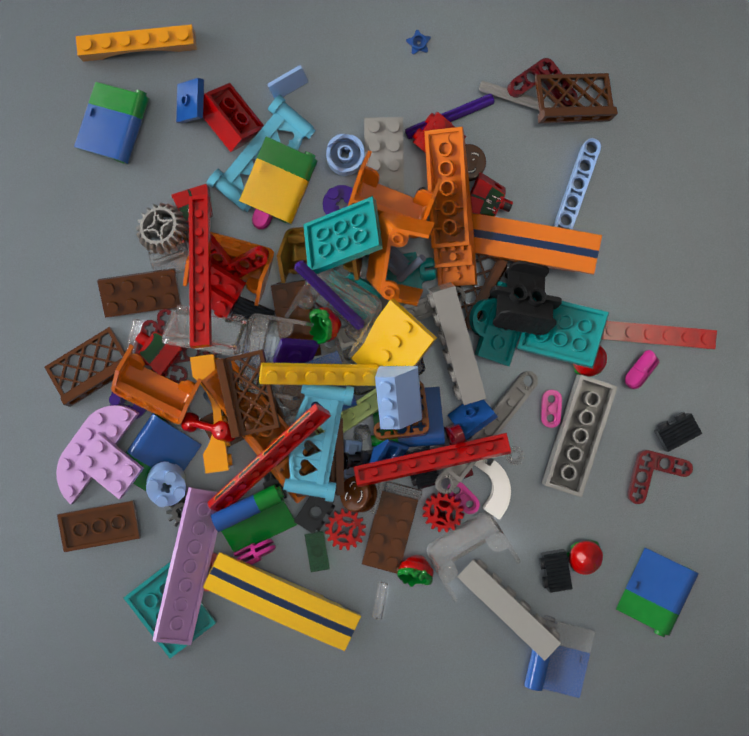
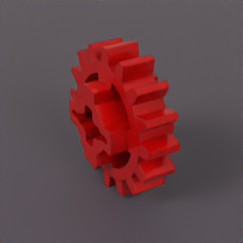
[423,492,465,533]
[325,508,366,550]

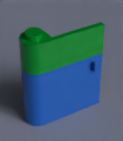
[371,387,445,447]
[616,548,699,637]

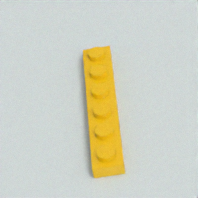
[259,363,378,386]

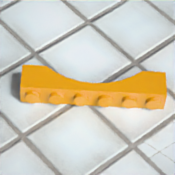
[76,24,197,62]
[190,354,233,474]

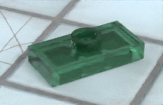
[304,531,330,572]

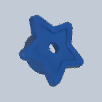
[406,30,431,54]

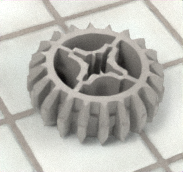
[136,203,188,255]

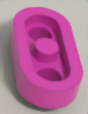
[541,389,562,428]
[447,482,480,514]

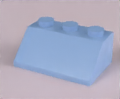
[375,366,423,429]

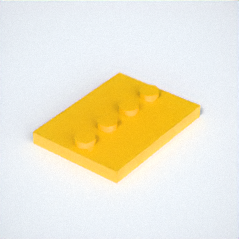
[349,298,437,368]

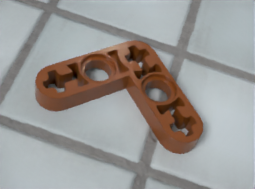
[373,381,429,441]

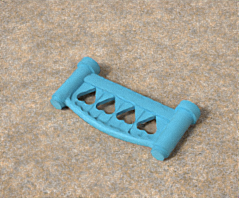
[206,95,316,213]
[283,385,354,502]

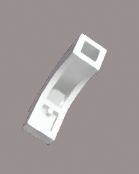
[474,459,511,520]

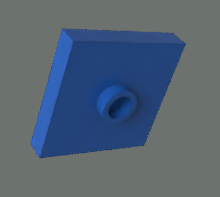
[176,78,204,123]
[447,399,498,440]

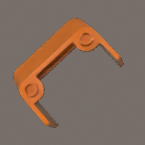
[348,150,442,238]
[366,212,435,306]
[183,232,274,306]
[111,344,202,424]

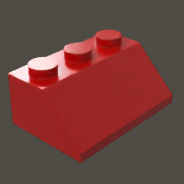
[203,83,264,152]

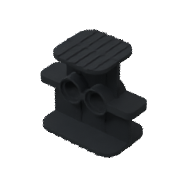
[490,261,562,335]

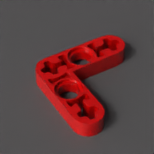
[210,234,269,278]

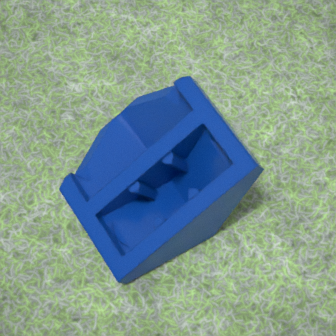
[370,439,409,463]

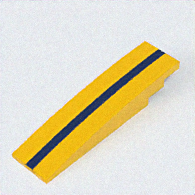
[203,552,361,651]

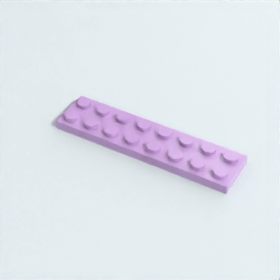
[153,487,218,645]

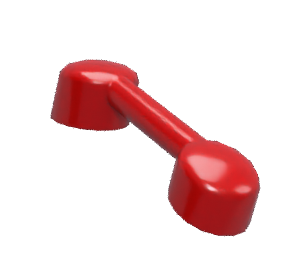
[181,412,235,442]

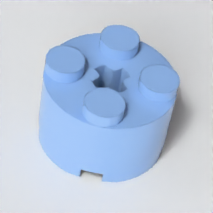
[326,134,365,176]
[146,462,186,507]

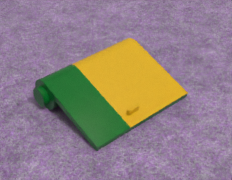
[239,136,318,225]

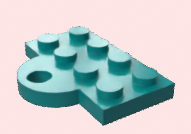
[469,281,521,367]

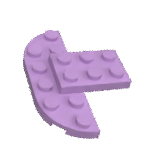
[56,405,144,504]

